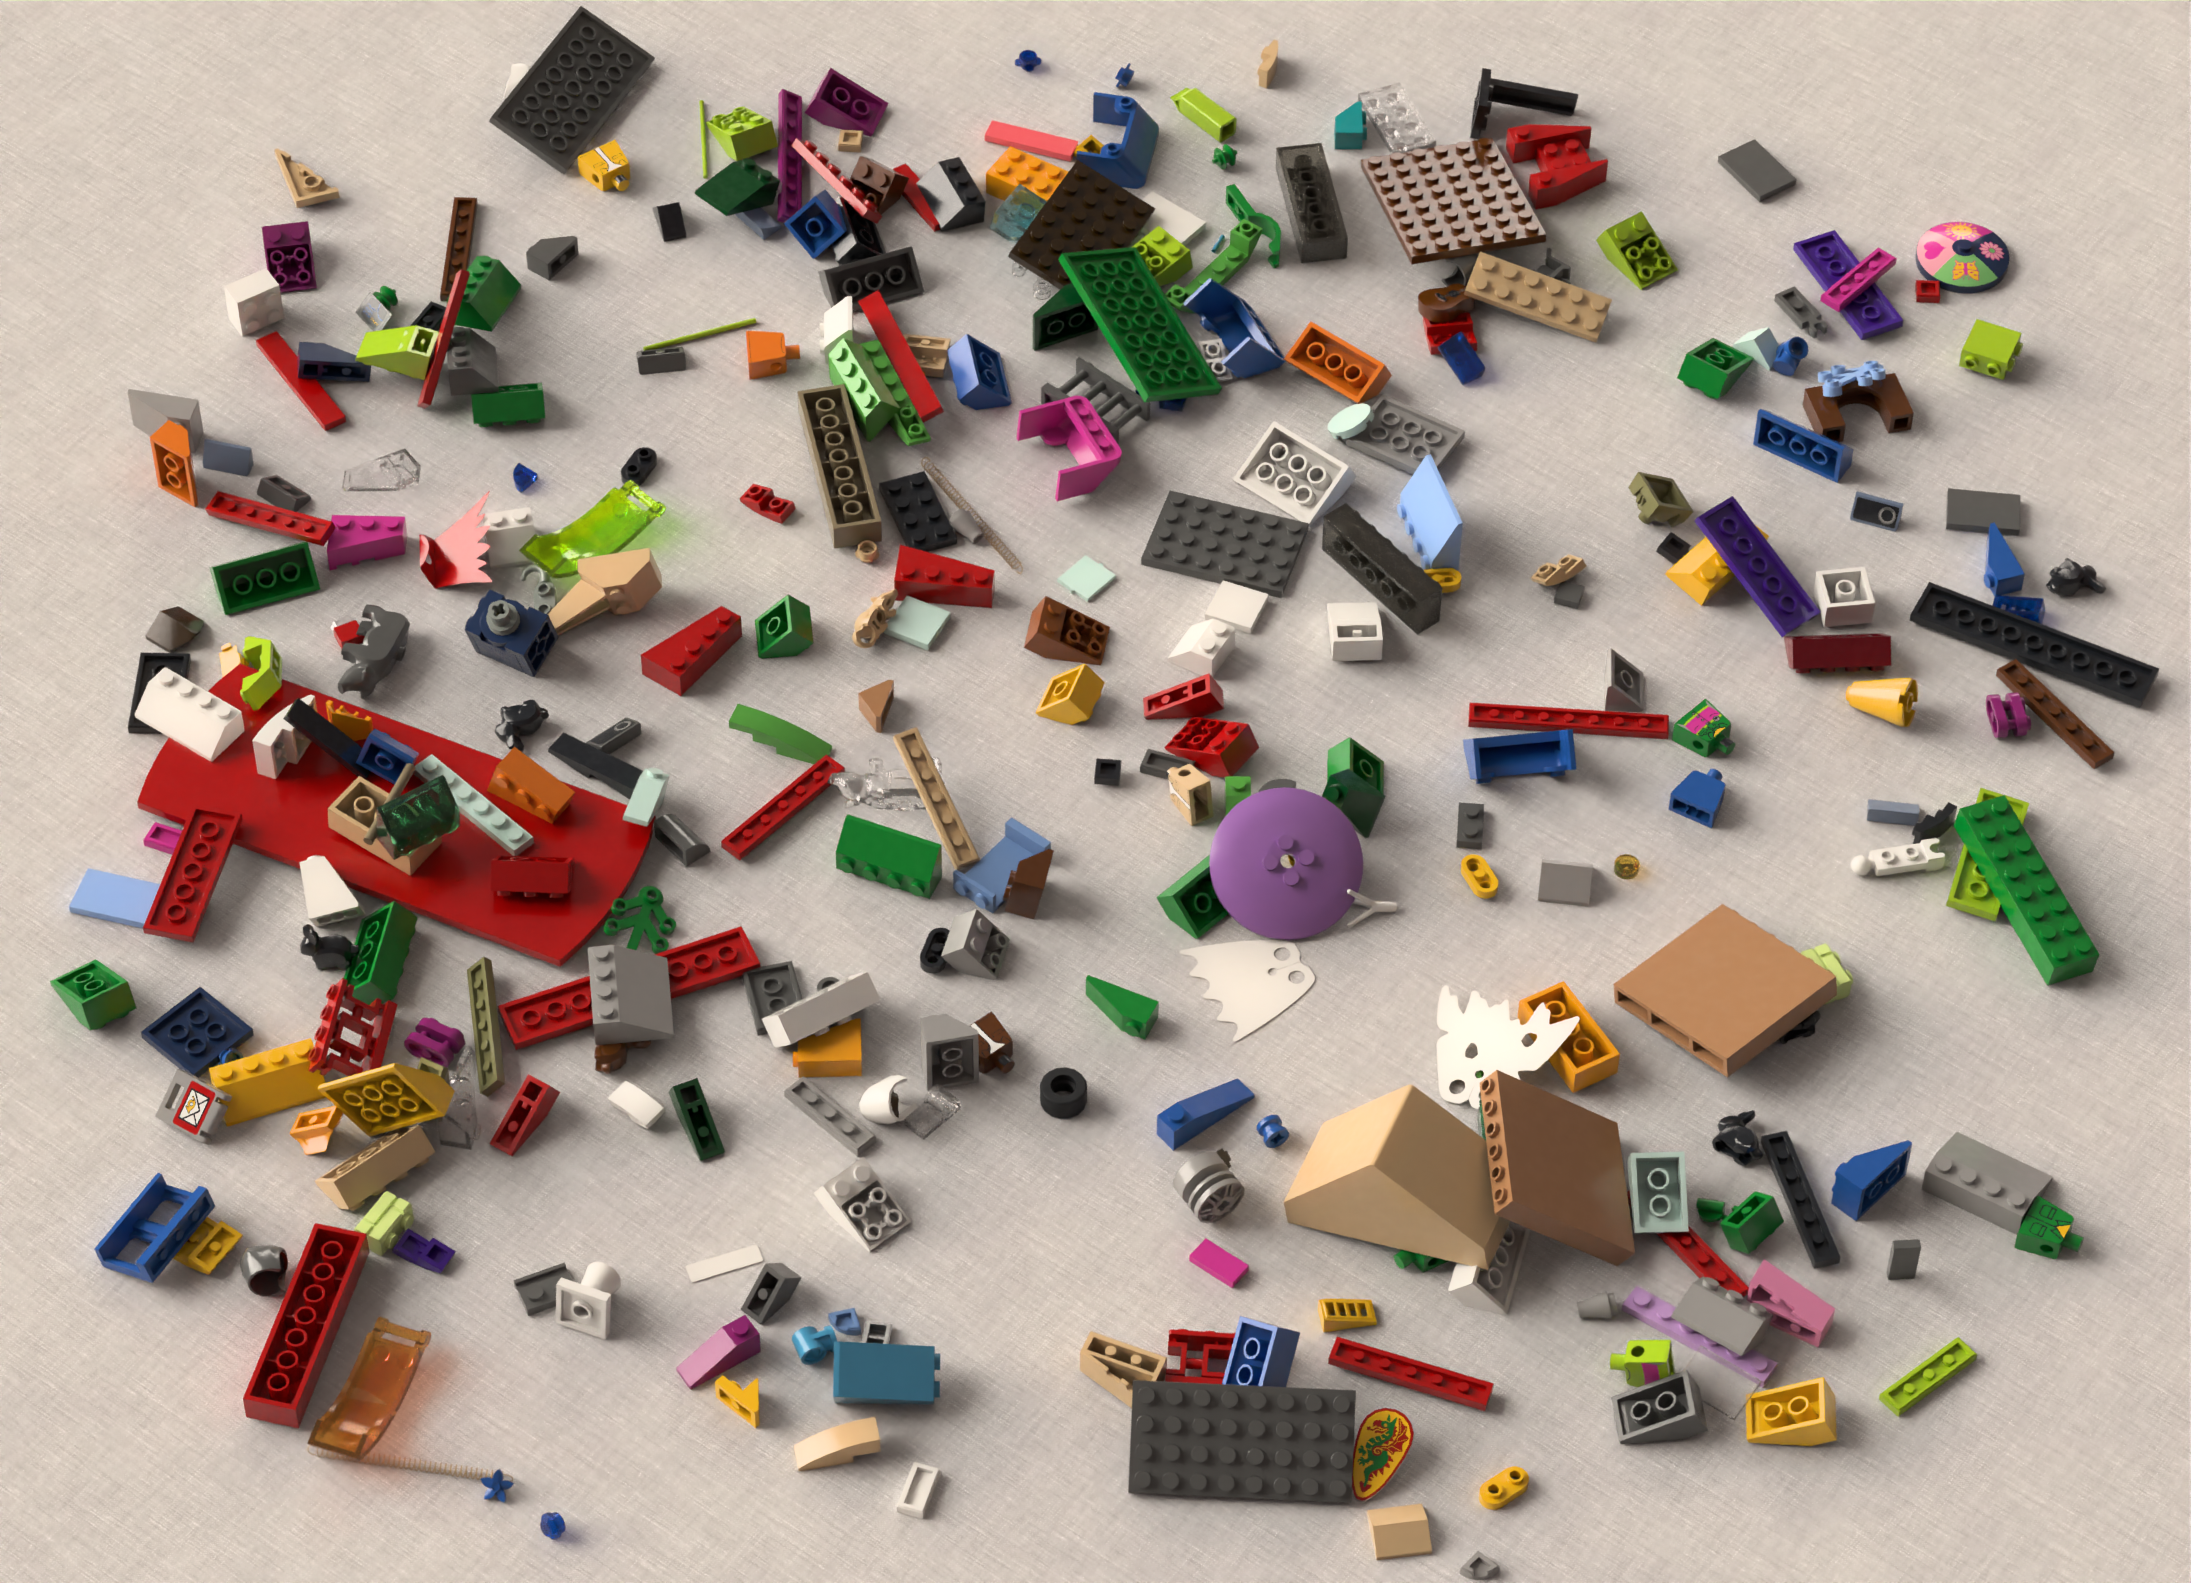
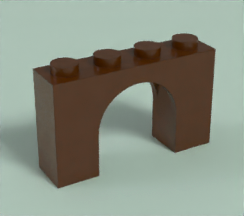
[1802,373,1914,442]

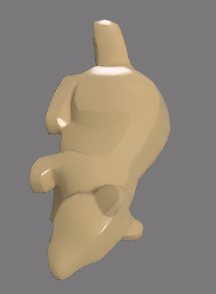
[852,589,898,648]

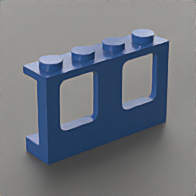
[94,1173,215,1283]

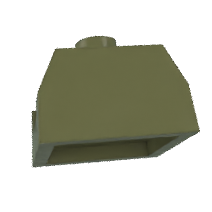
[1628,472,1694,527]

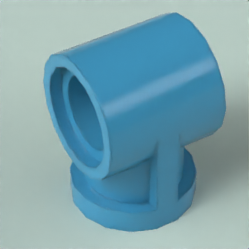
[792,1325,837,1365]

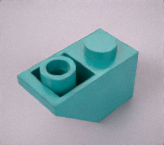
[1334,101,1367,150]

